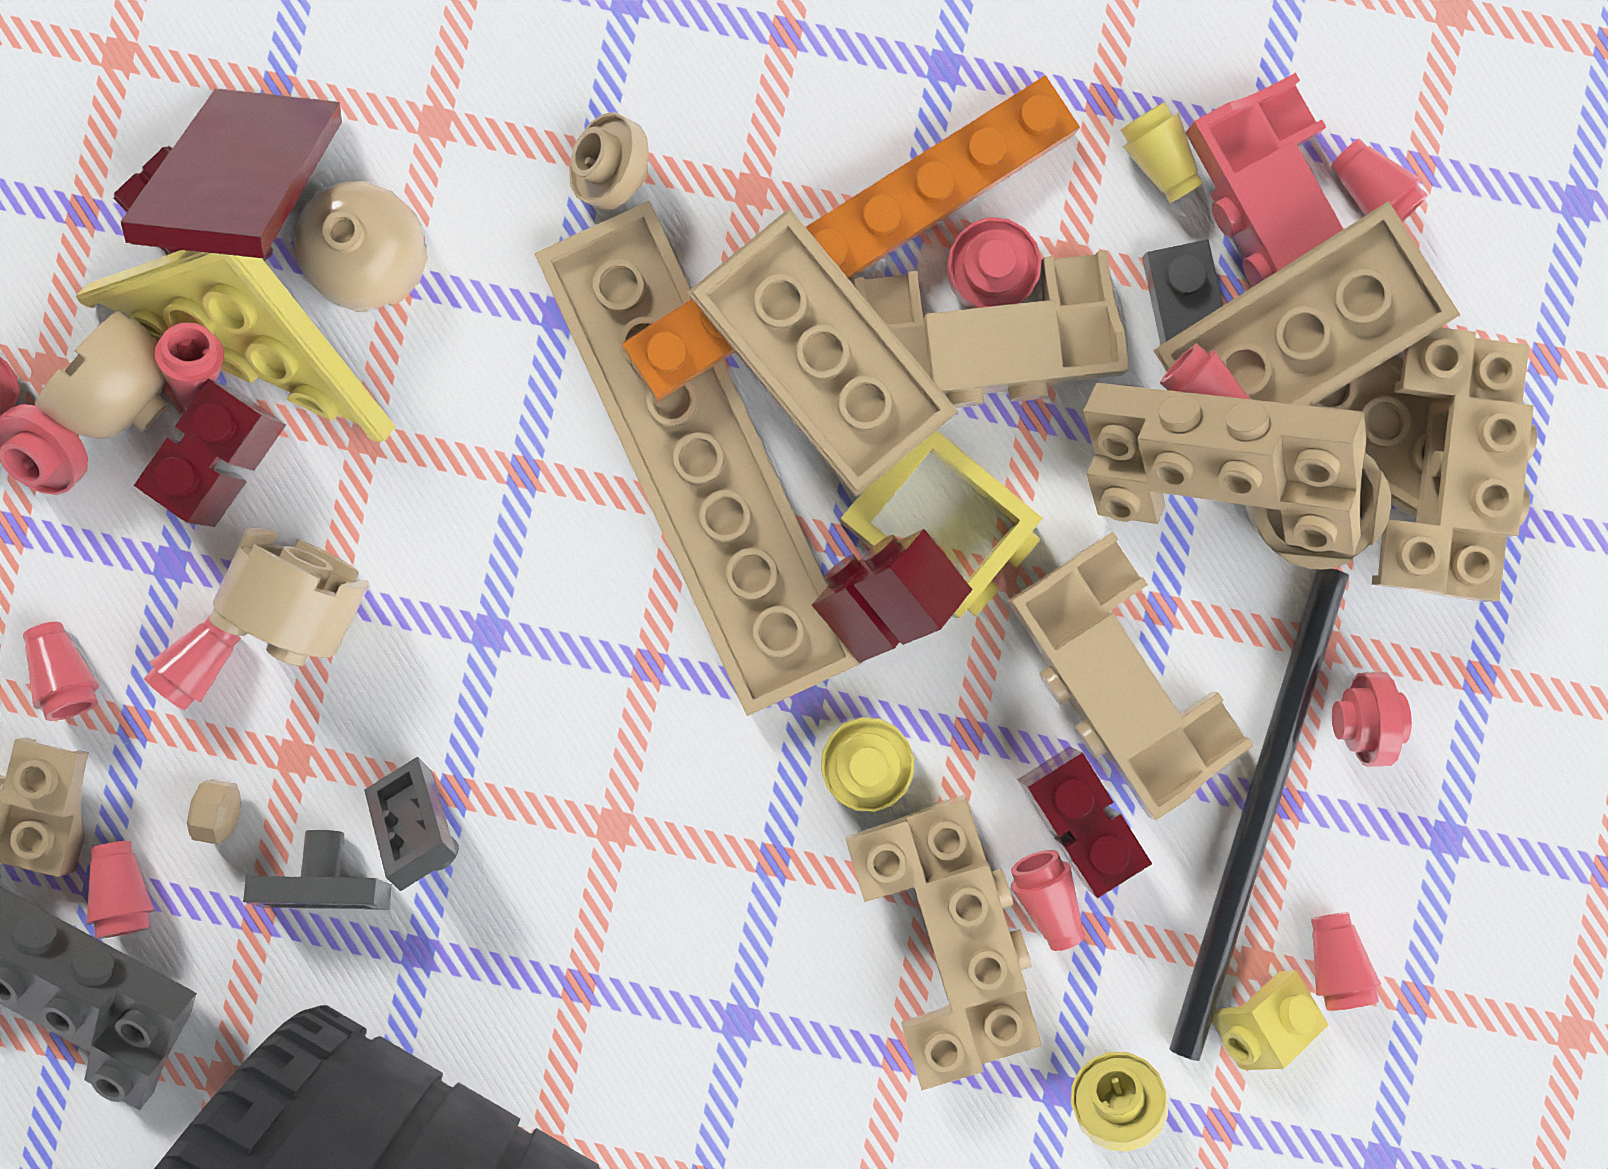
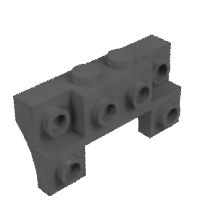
[0,887,197,1110]

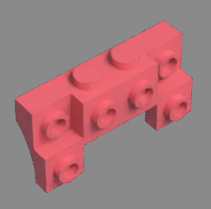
[1185,72,1344,287]

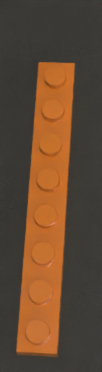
[621,75,1080,402]

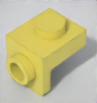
[1212,970,1329,1070]

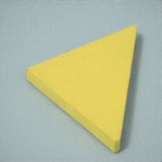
[75,250,396,442]

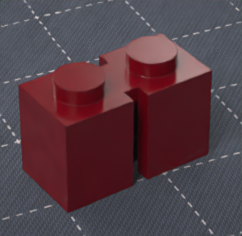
[133,378,286,527]
[812,529,973,663]
[1017,746,1153,899]

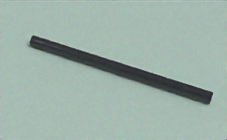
[1169,569,1349,1061]

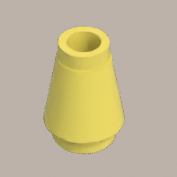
[1120,101,1203,203]

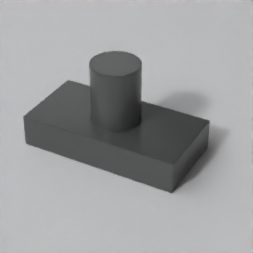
[364,756,459,892]
[243,830,392,910]

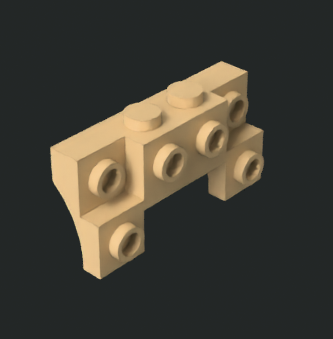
[853,250,1129,408]
[1371,327,1537,602]
[1083,382,1366,554]
[1007,532,1254,821]
[0,737,89,877]
[845,795,1042,1091]

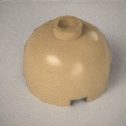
[294,181,428,312]
[34,311,168,439]

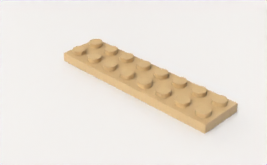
[534,200,863,716]

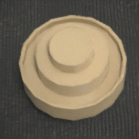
[569,112,649,210]

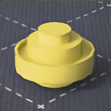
[821,717,915,812]
[1071,1052,1168,1152]

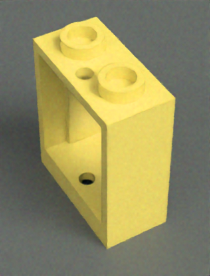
[839,430,1043,618]

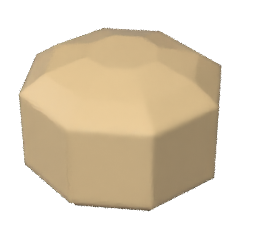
[186,779,242,845]

